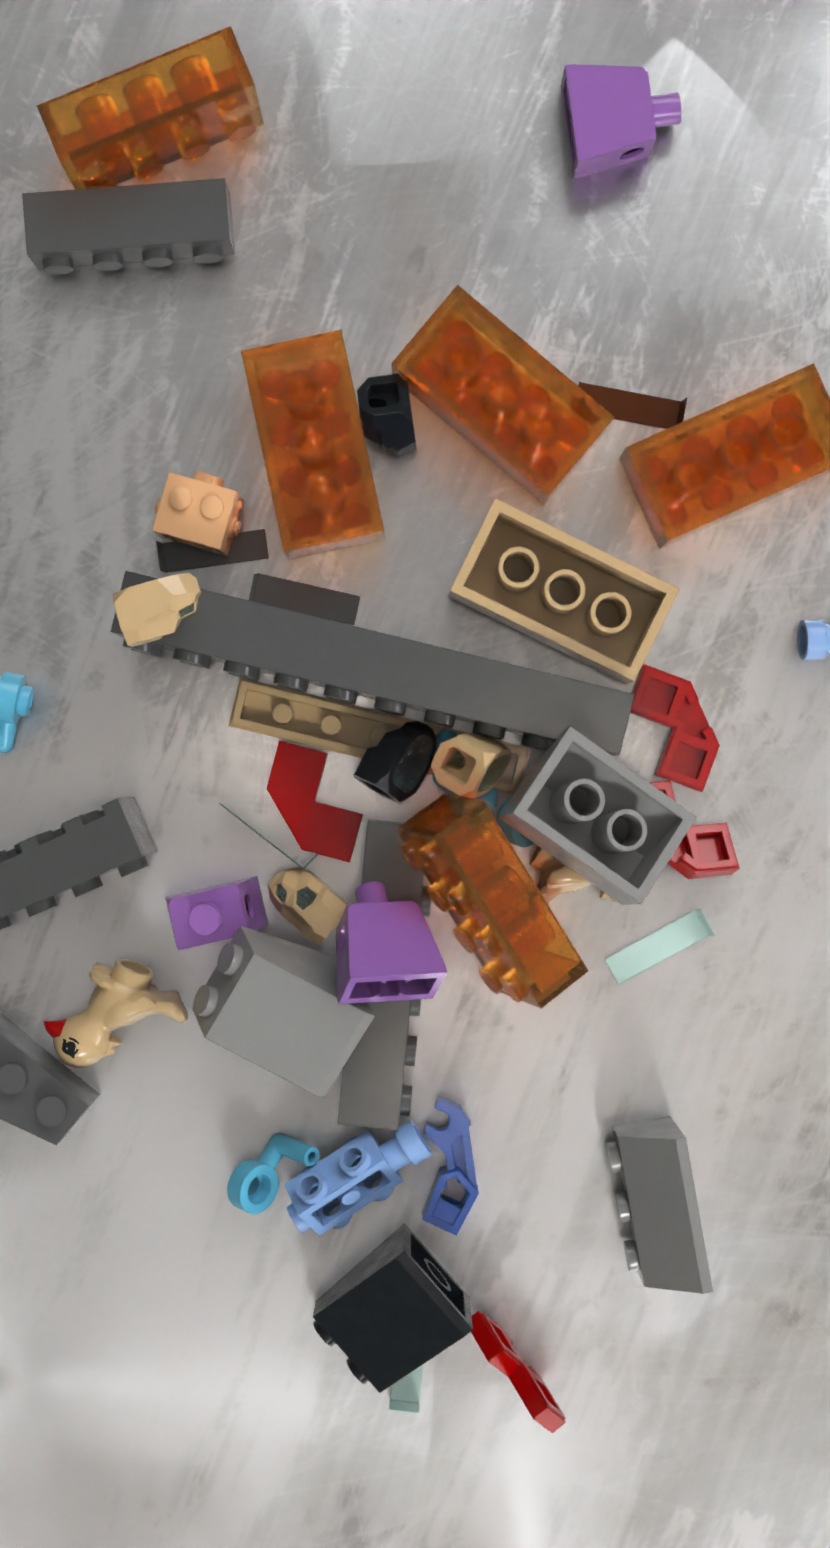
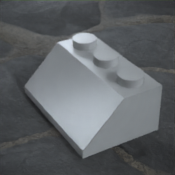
[498,726,696,905]
[606,1116,713,1294]

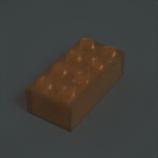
[37,26,264,189]
[391,285,615,505]
[241,330,385,560]
[619,363,830,549]
[396,794,589,1009]

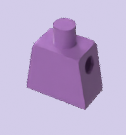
[561,64,681,179]
[165,876,269,950]
[336,881,447,1004]

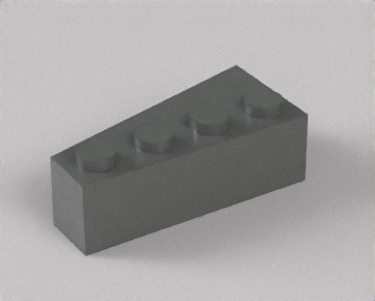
[0,797,158,930]
[0,1013,100,1146]

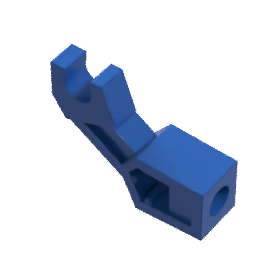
[422,1095,479,1236]

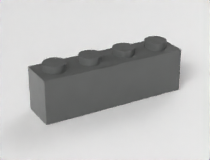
[22,178,235,275]

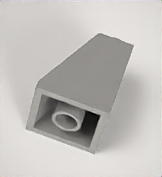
[192,926,375,1098]

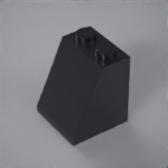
[313,1223,473,1393]

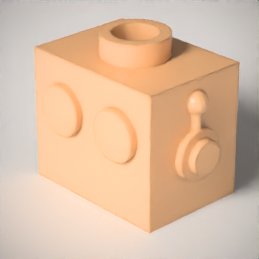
[152,471,244,556]

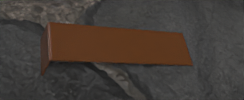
[574,382,687,431]

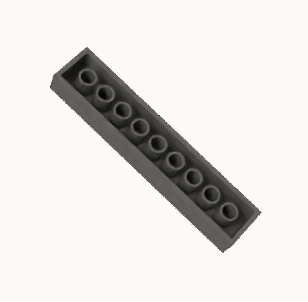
[110,571,635,756]

